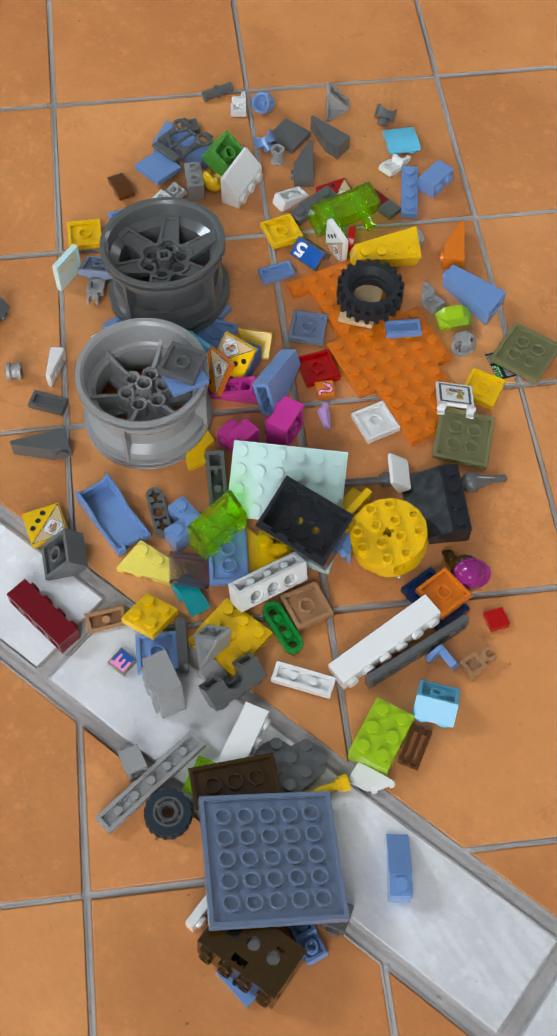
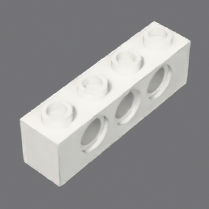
[228,552,308,612]

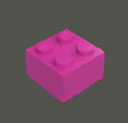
[265,396,304,446]

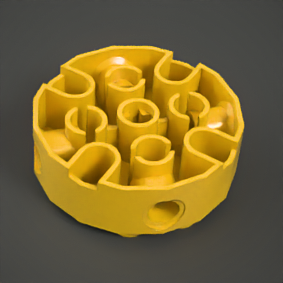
[350,498,429,577]

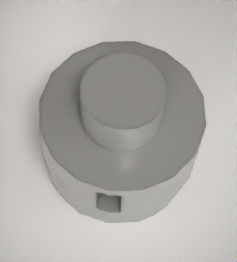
[451,330,477,357]

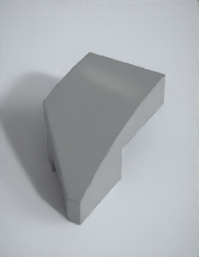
[421,282,446,315]

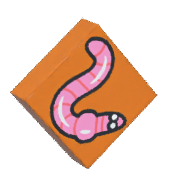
[314,380,335,400]

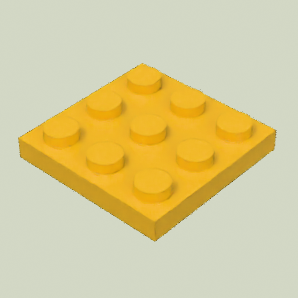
[187,598,273,679]

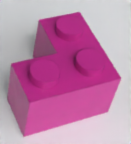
[217,418,259,455]

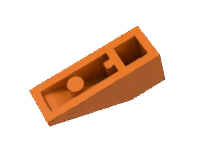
[439,221,465,269]

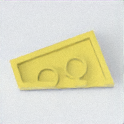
[116,540,187,586]

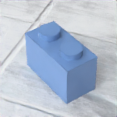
[418,159,454,198]

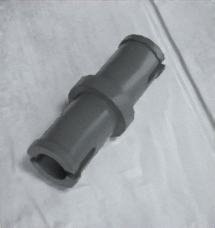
[202,82,233,101]

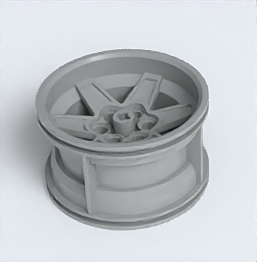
[75,318,212,470]

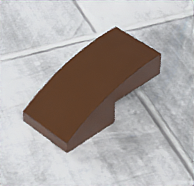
[107,173,135,201]

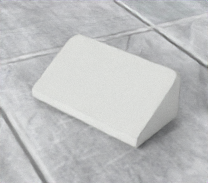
[388,453,411,493]

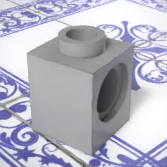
[117,744,148,782]

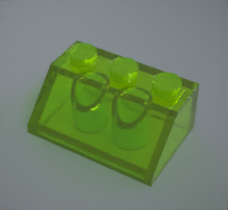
[187,490,247,560]

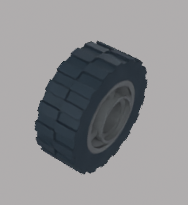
[144,788,192,840]

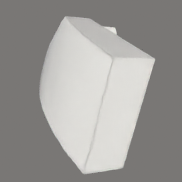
[230,91,246,117]
[378,154,411,177]
[348,762,396,795]

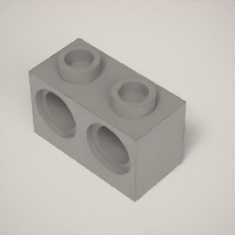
[184,162,205,201]

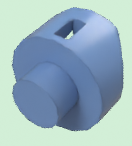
[251,92,275,114]
[252,129,276,153]

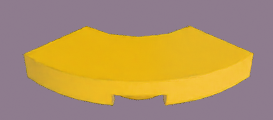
[186,429,215,472]

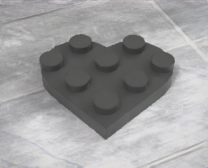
[254,738,327,793]

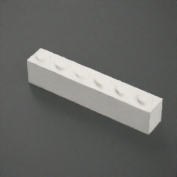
[328,594,441,689]

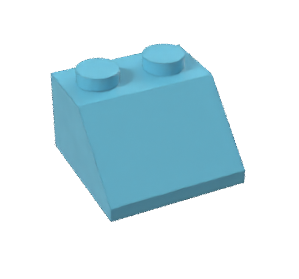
[412,679,460,728]

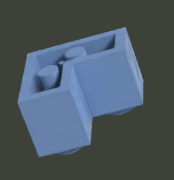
[164,496,207,554]

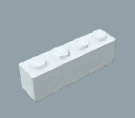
[217,702,271,763]

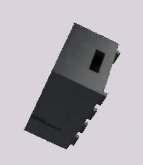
[255,475,356,572]

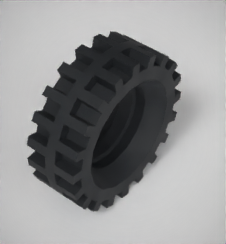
[336,259,404,325]

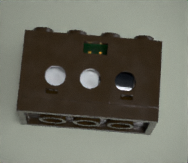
[197,925,307,1009]

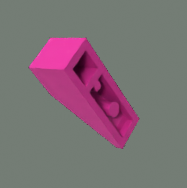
[207,376,258,403]

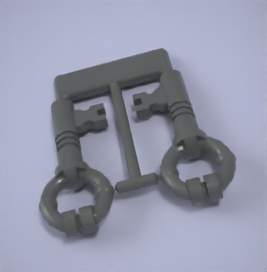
[151,117,213,162]

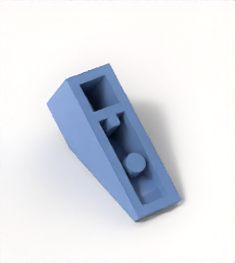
[386,834,413,903]

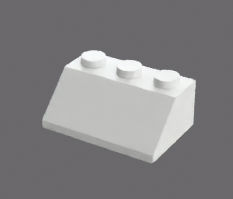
[221,147,263,209]

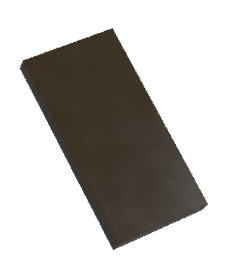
[188,752,282,813]

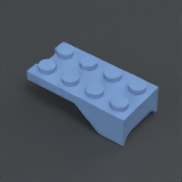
[75,473,151,557]

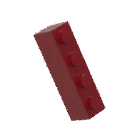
[6,579,80,653]

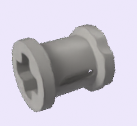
[271,144,285,166]

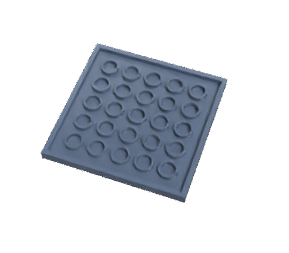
[198,791,350,931]

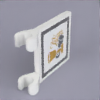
[435,381,476,419]

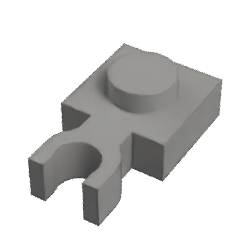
[86,278,107,305]

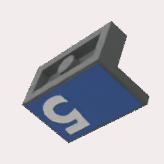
[290,236,332,271]

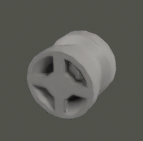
[5,362,23,380]

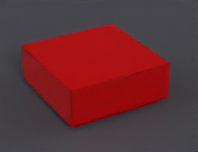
[483,607,510,632]

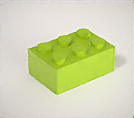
[348,697,415,776]

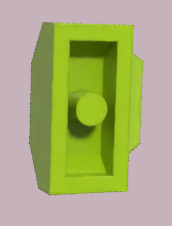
[434,304,473,331]

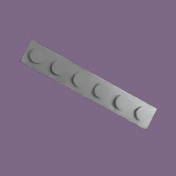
[95,730,206,835]

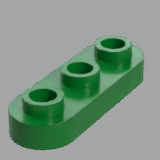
[263,601,303,655]

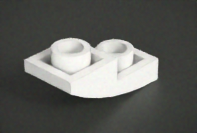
[153,182,187,198]

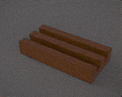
[398,724,433,771]

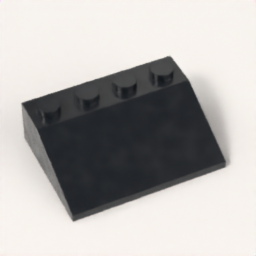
[402,464,472,544]

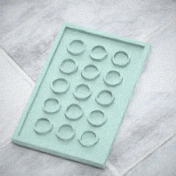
[226,440,348,524]

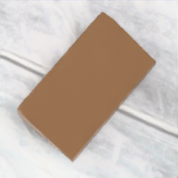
[84,604,125,634]

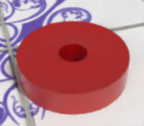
[347,226,356,253]

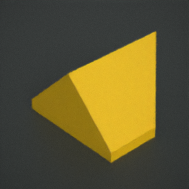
[238,329,275,361]

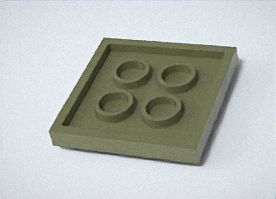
[490,322,557,385]
[431,407,495,470]

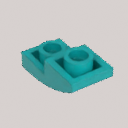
[170,576,211,617]

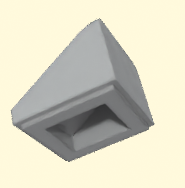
[198,659,228,681]

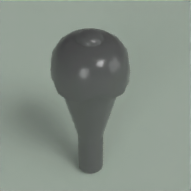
[461,471,507,493]

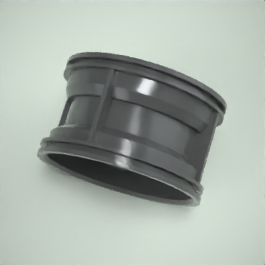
[99,197,230,333]

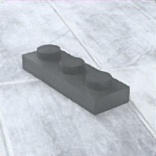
[289,185,338,226]

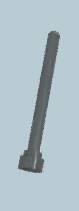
[345,472,392,487]

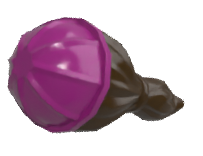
[442,550,491,589]

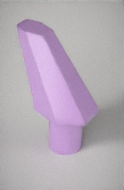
[317,402,331,431]

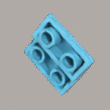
[382,127,421,155]

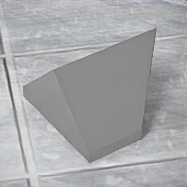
[326,82,350,122]
[193,624,231,670]

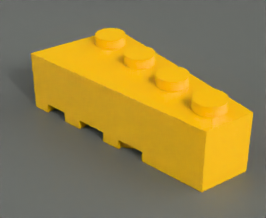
[349,226,422,267]

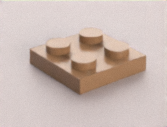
[280,581,334,632]

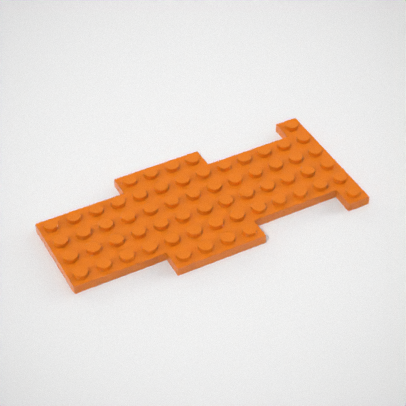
[286,259,466,446]

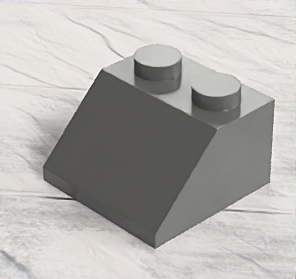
[41,528,88,581]

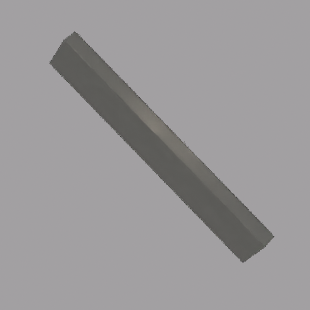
[365,614,469,689]

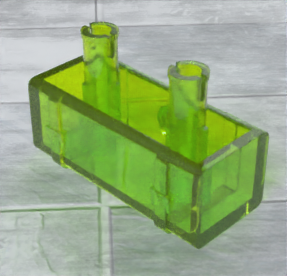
[307,182,381,238]

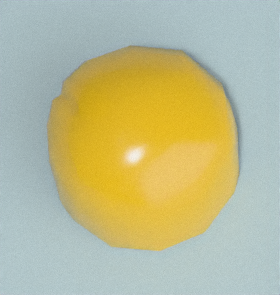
[202,170,221,192]

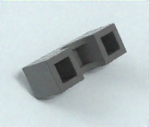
[198,652,267,711]

